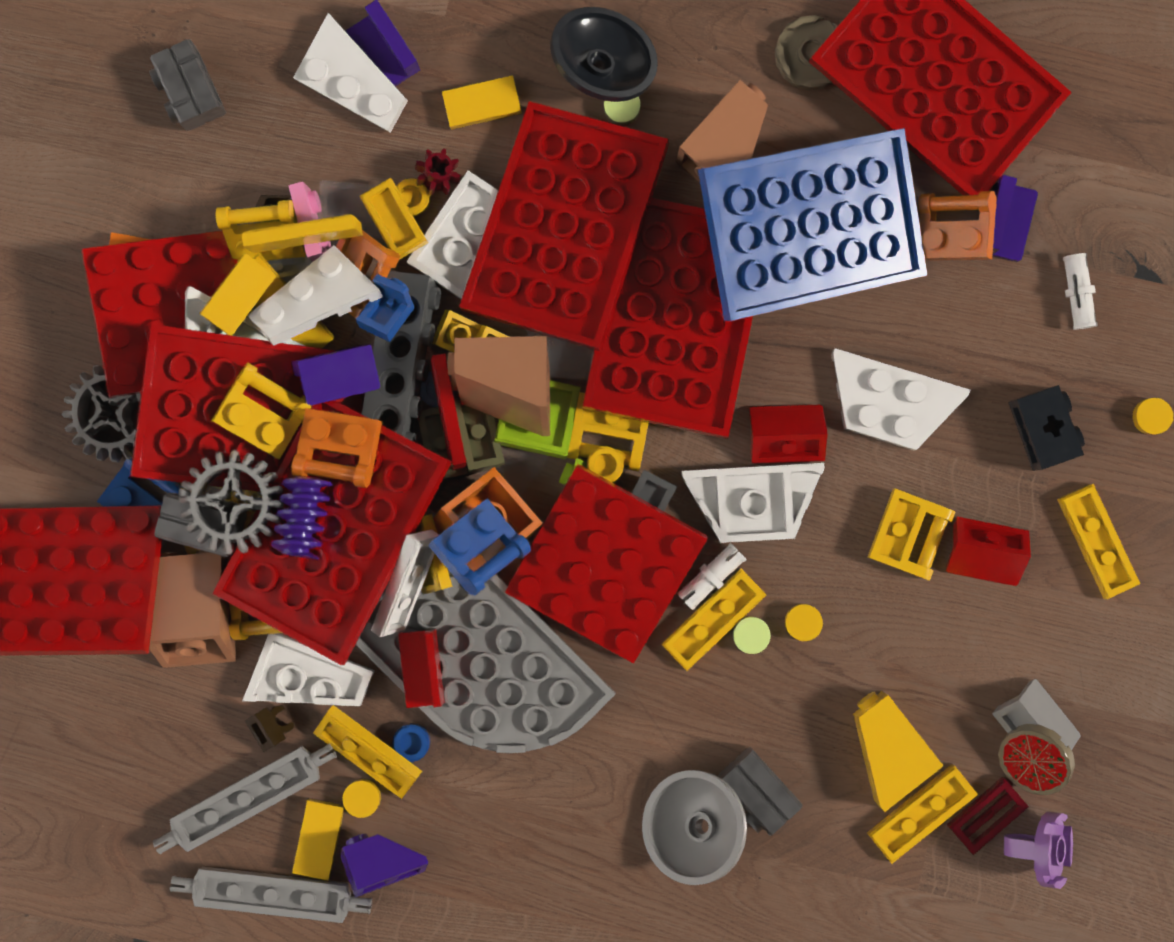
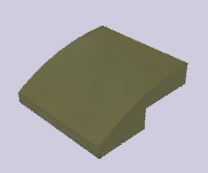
[417,398,505,483]

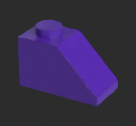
[340,834,428,898]

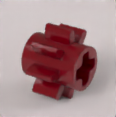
[415,148,460,196]

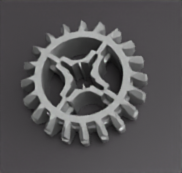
[62,365,141,462]
[178,450,285,555]

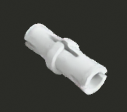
[1063,253,1098,330]
[677,542,747,610]

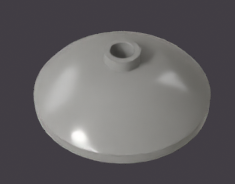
[642,770,747,885]

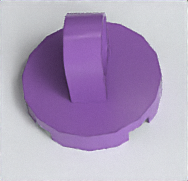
[1004,812,1073,889]

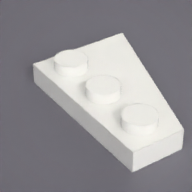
[293,13,408,133]
[407,171,498,299]
[247,245,383,345]
[243,633,375,706]

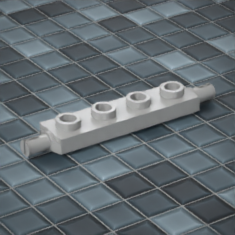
[153,743,337,854]
[170,866,372,923]

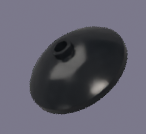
[550,7,658,102]

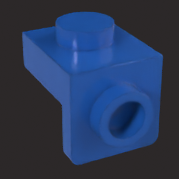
[356,274,414,342]

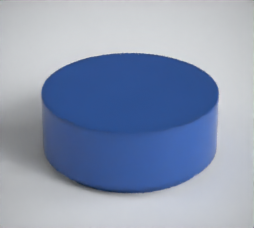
[392,723,430,762]

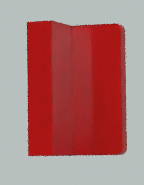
[749,405,828,463]
[946,516,1031,586]
[398,629,445,708]

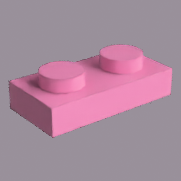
[288,181,331,262]

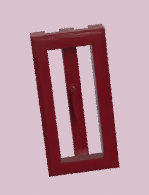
[947,777,1029,855]

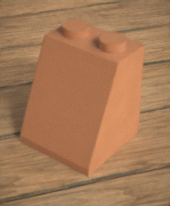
[676,80,768,184]
[448,336,550,436]
[149,550,236,668]

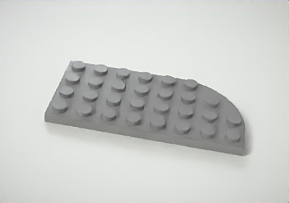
[356,507,616,753]

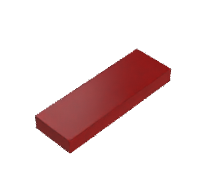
[430,353,466,471]

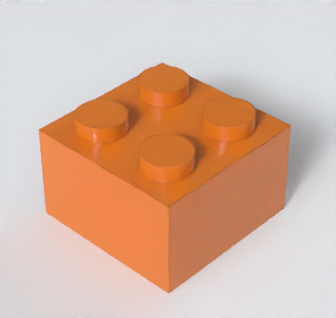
[433,467,543,571]

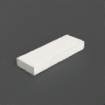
[371,529,439,637]

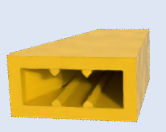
[853,691,943,812]

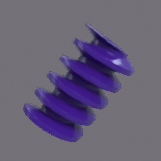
[271,477,332,560]

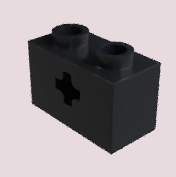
[1008,385,1085,471]

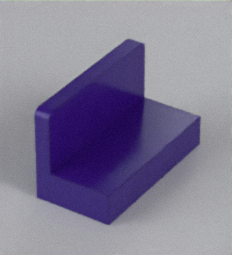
[345,0,420,86]
[992,175,1038,262]
[291,344,380,405]

